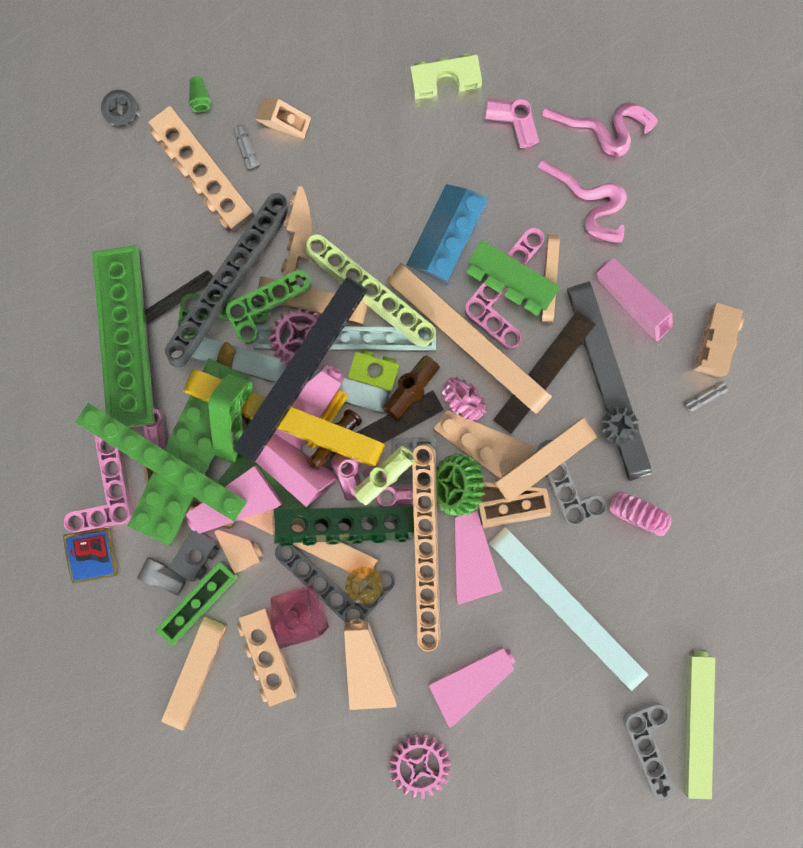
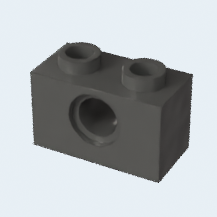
[168,530,219,582]

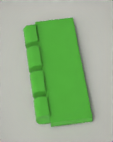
[467,240,560,316]

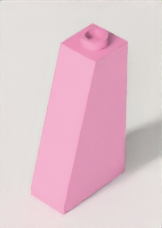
[597,258,673,342]
[274,365,345,450]
[255,434,338,507]
[185,465,283,534]
[454,511,502,605]
[428,646,515,728]

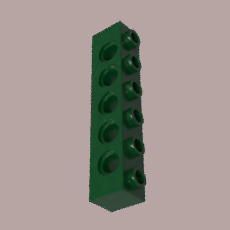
[272,506,414,546]

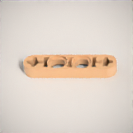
[541,234,560,323]

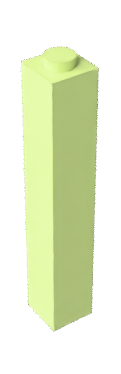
[684,651,715,799]

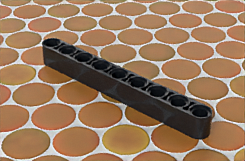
[233,276,368,463]

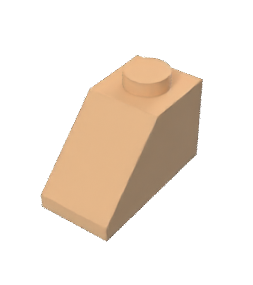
[255,98,311,138]
[215,530,263,574]

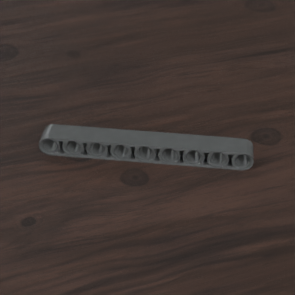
[165,193,288,368]
[567,281,652,481]

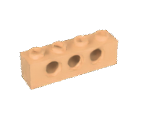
[237,608,297,706]

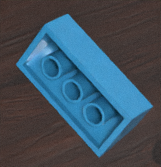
[406,184,488,284]

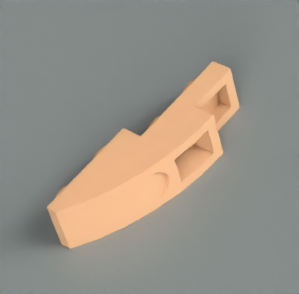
[281,186,312,276]

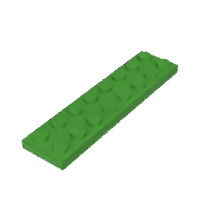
[92,245,155,428]
[127,358,251,546]

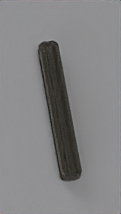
[145,270,213,325]

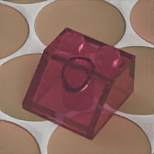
[271,585,329,649]

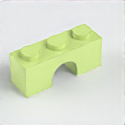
[410,53,482,99]

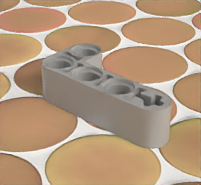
[537,440,607,525]
[623,702,674,801]

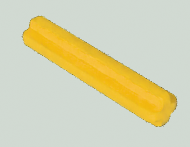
[305,389,348,448]

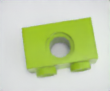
[348,350,400,393]

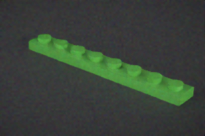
[75,403,247,522]

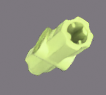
[354,446,415,505]

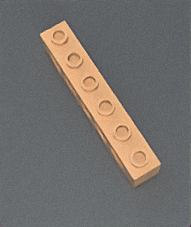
[149,106,255,232]

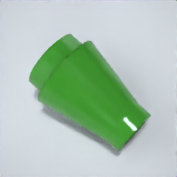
[189,76,211,112]

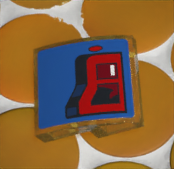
[63,527,118,583]

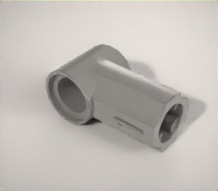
[137,557,187,596]

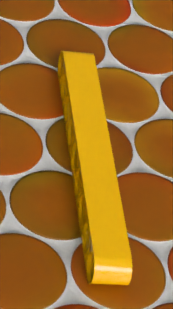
[183,369,385,467]

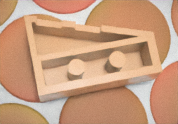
[478,482,552,529]

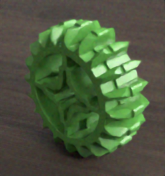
[436,454,487,517]

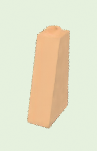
[344,619,396,710]

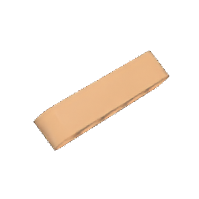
[255,277,368,325]
[495,417,597,502]
[162,617,227,731]

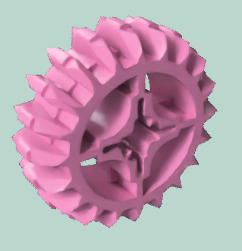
[268,307,326,364]
[609,492,672,536]
[388,734,451,798]

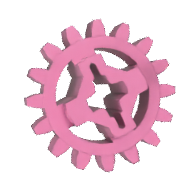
[441,377,487,421]

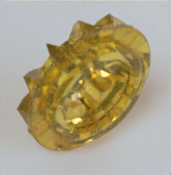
[345,567,383,604]

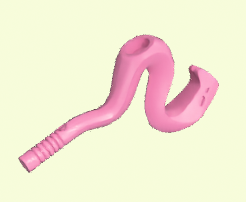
[542,103,658,157]
[538,160,627,243]

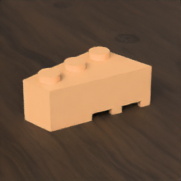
[692,302,744,378]

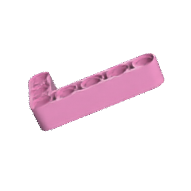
[465,228,544,350]
[63,412,134,532]

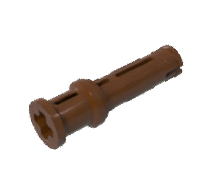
[307,409,362,470]

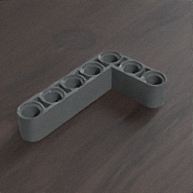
[275,545,395,622]

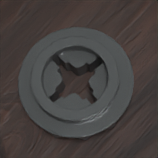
[101,90,138,126]
[601,407,639,444]

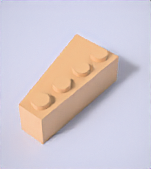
[433,410,535,479]

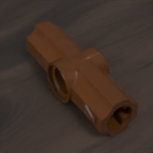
[382,355,440,420]

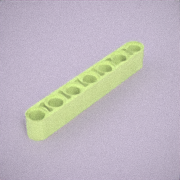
[305,234,436,347]

